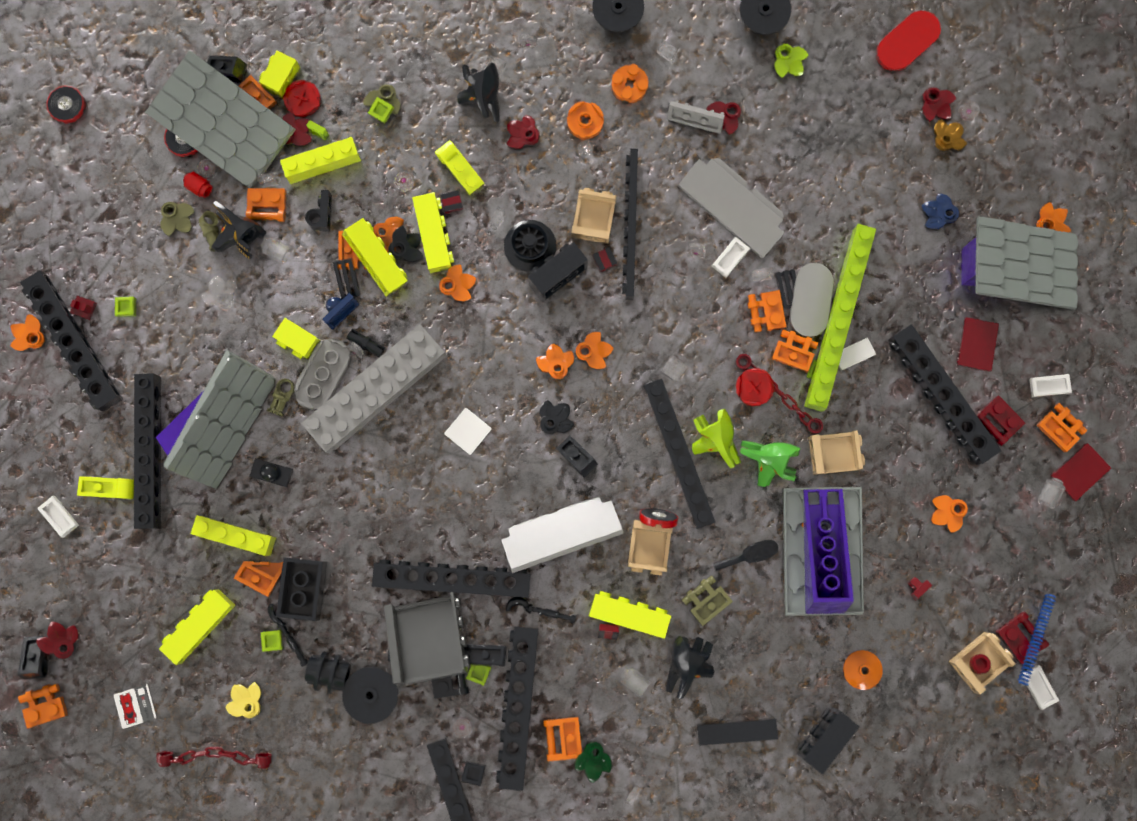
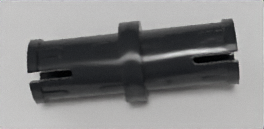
[346,328,385,358]

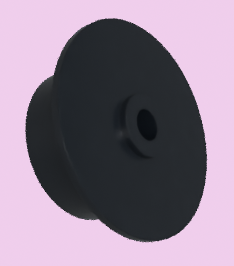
[592,0,644,32]
[740,0,791,35]
[504,220,556,272]
[342,667,398,724]

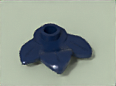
[922,194,959,229]

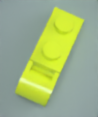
[435,140,484,195]
[77,476,134,499]

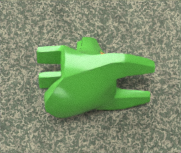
[740,441,800,487]

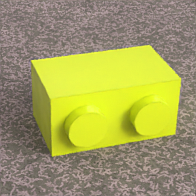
[259,51,300,99]
[272,318,320,359]

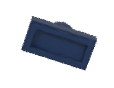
[322,293,359,330]

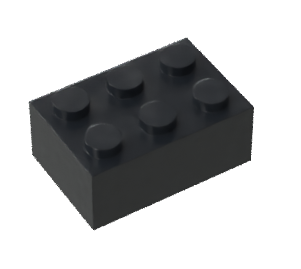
[528,242,588,302]
[276,557,327,621]
[796,707,860,775]

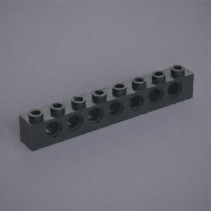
[20,270,123,412]
[889,324,1002,465]
[134,373,161,530]
[372,560,531,598]
[496,626,539,791]

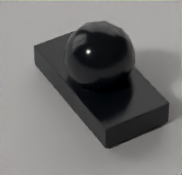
[249,458,293,488]

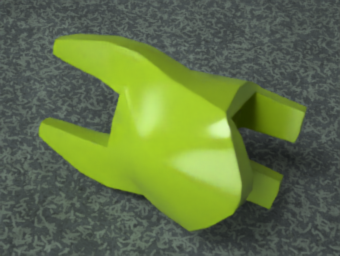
[692,409,741,468]

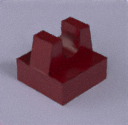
[70,296,97,320]
[908,577,932,601]

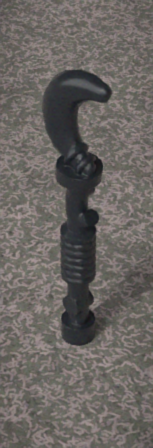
[506,597,576,623]
[267,603,308,667]

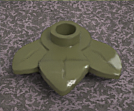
[363,84,400,114]
[160,202,195,236]

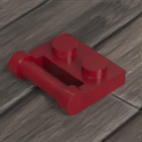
[977,395,1025,446]
[996,611,1049,664]

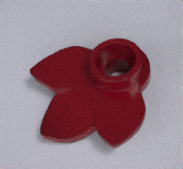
[922,87,957,121]
[706,101,741,135]
[282,112,312,146]
[506,115,540,149]
[36,622,78,659]

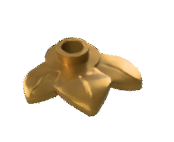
[934,119,967,151]

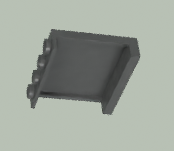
[384,592,470,687]

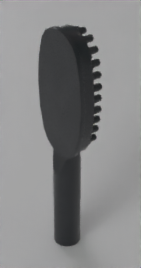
[713,540,778,571]

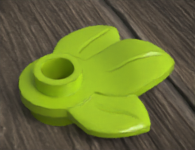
[774,44,809,78]

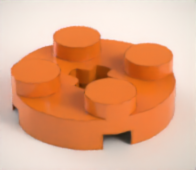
[611,64,648,103]
[567,101,604,140]

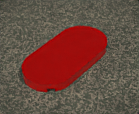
[876,10,941,71]

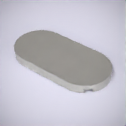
[789,263,834,338]
[294,338,351,410]

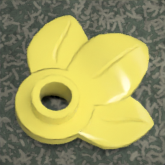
[226,682,261,718]

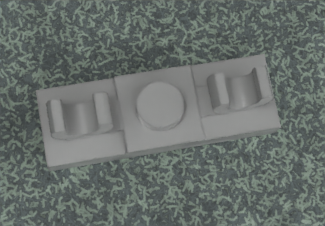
[667,100,725,134]

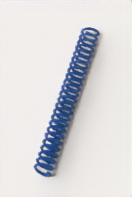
[1017,594,1057,686]

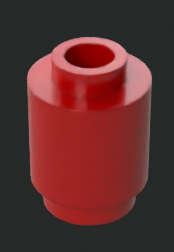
[183,172,213,198]

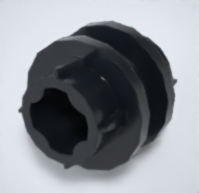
[305,651,351,694]

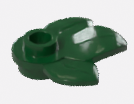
[575,742,612,783]

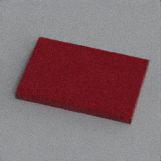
[957,317,999,372]
[1051,443,1111,501]

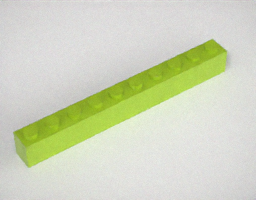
[804,224,876,412]

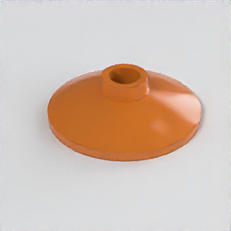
[843,650,883,690]

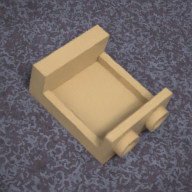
[571,188,616,244]
[808,431,865,475]
[627,520,673,575]
[948,632,1016,694]

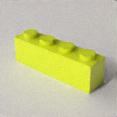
[280,137,361,184]
[412,192,454,274]
[342,218,408,297]
[191,515,276,556]
[159,589,236,665]
[589,591,671,639]

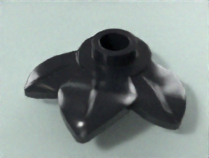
[388,226,423,262]
[539,400,574,434]

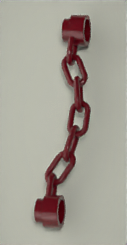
[735,354,823,434]
[156,747,272,769]

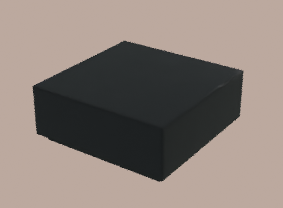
[461,761,486,786]

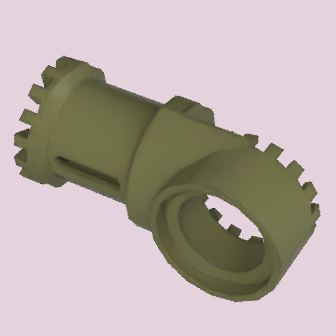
[198,211,220,252]
[266,378,295,417]

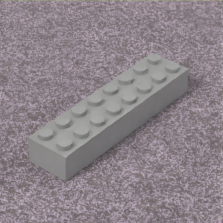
[301,324,447,454]

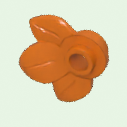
[1036,202,1071,233]
[373,217,404,253]
[439,265,476,301]
[10,314,45,351]
[576,332,614,369]
[536,344,574,379]
[931,495,968,533]

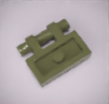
[681,575,733,626]

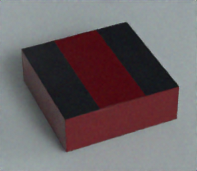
[440,190,463,214]
[592,247,617,272]
[598,624,619,640]

